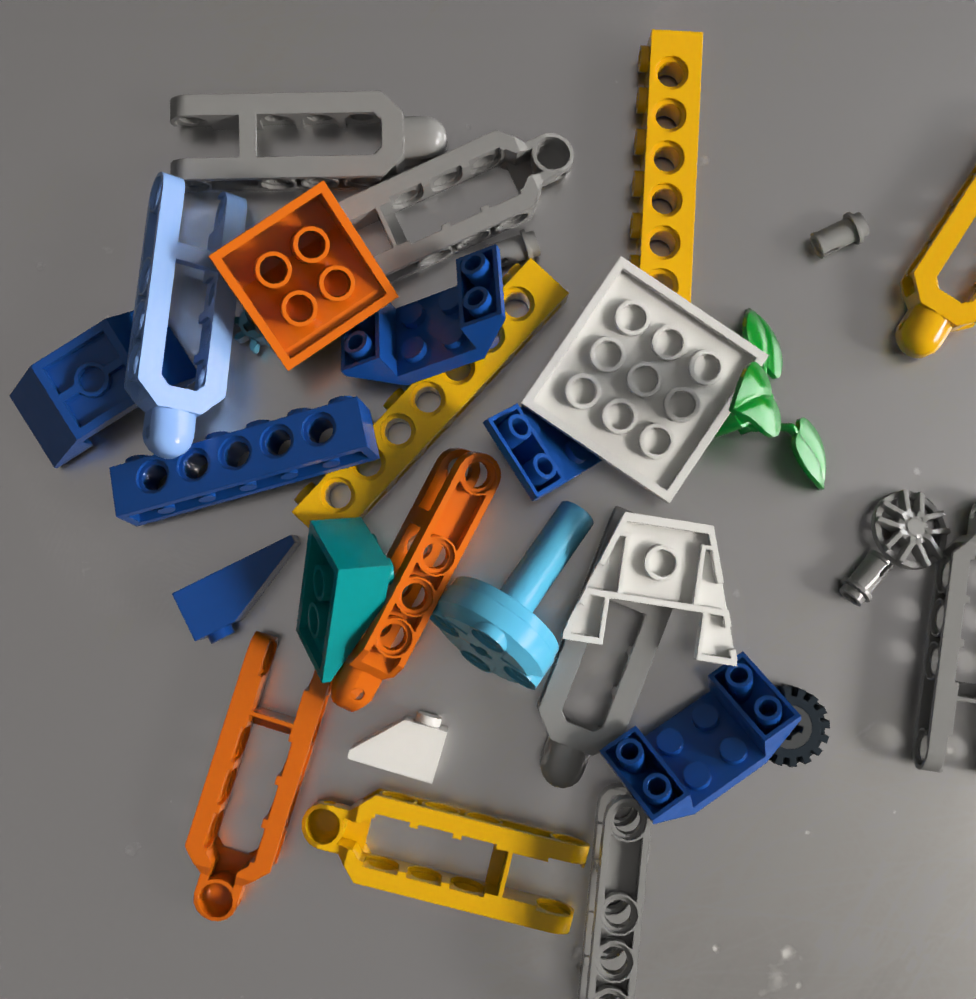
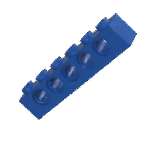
[109,396,380,527]

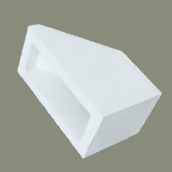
[347,711,449,784]

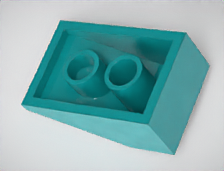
[296,517,394,683]

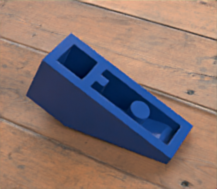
[172,535,301,644]

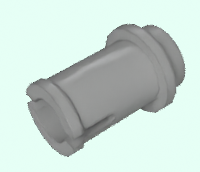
[810,212,869,259]
[484,229,541,267]
[839,550,893,606]

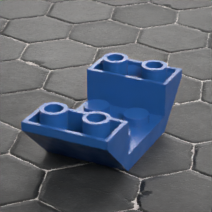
[341,244,506,386]
[9,310,197,468]
[483,403,603,501]
[599,651,801,824]

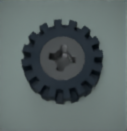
[769,684,830,767]

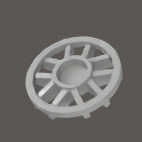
[871,489,951,570]

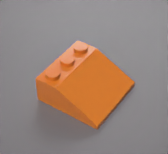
[208,180,399,371]

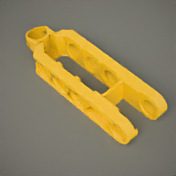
[895,164,976,358]
[301,788,590,935]

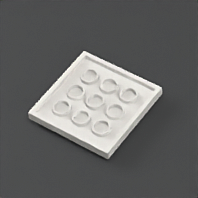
[521,256,769,504]

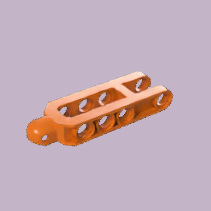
[331,448,501,712]
[185,631,334,921]

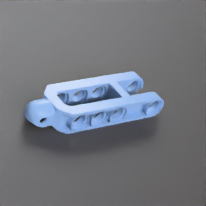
[124,172,247,459]

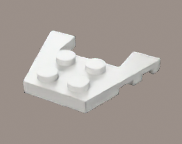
[561,512,738,666]

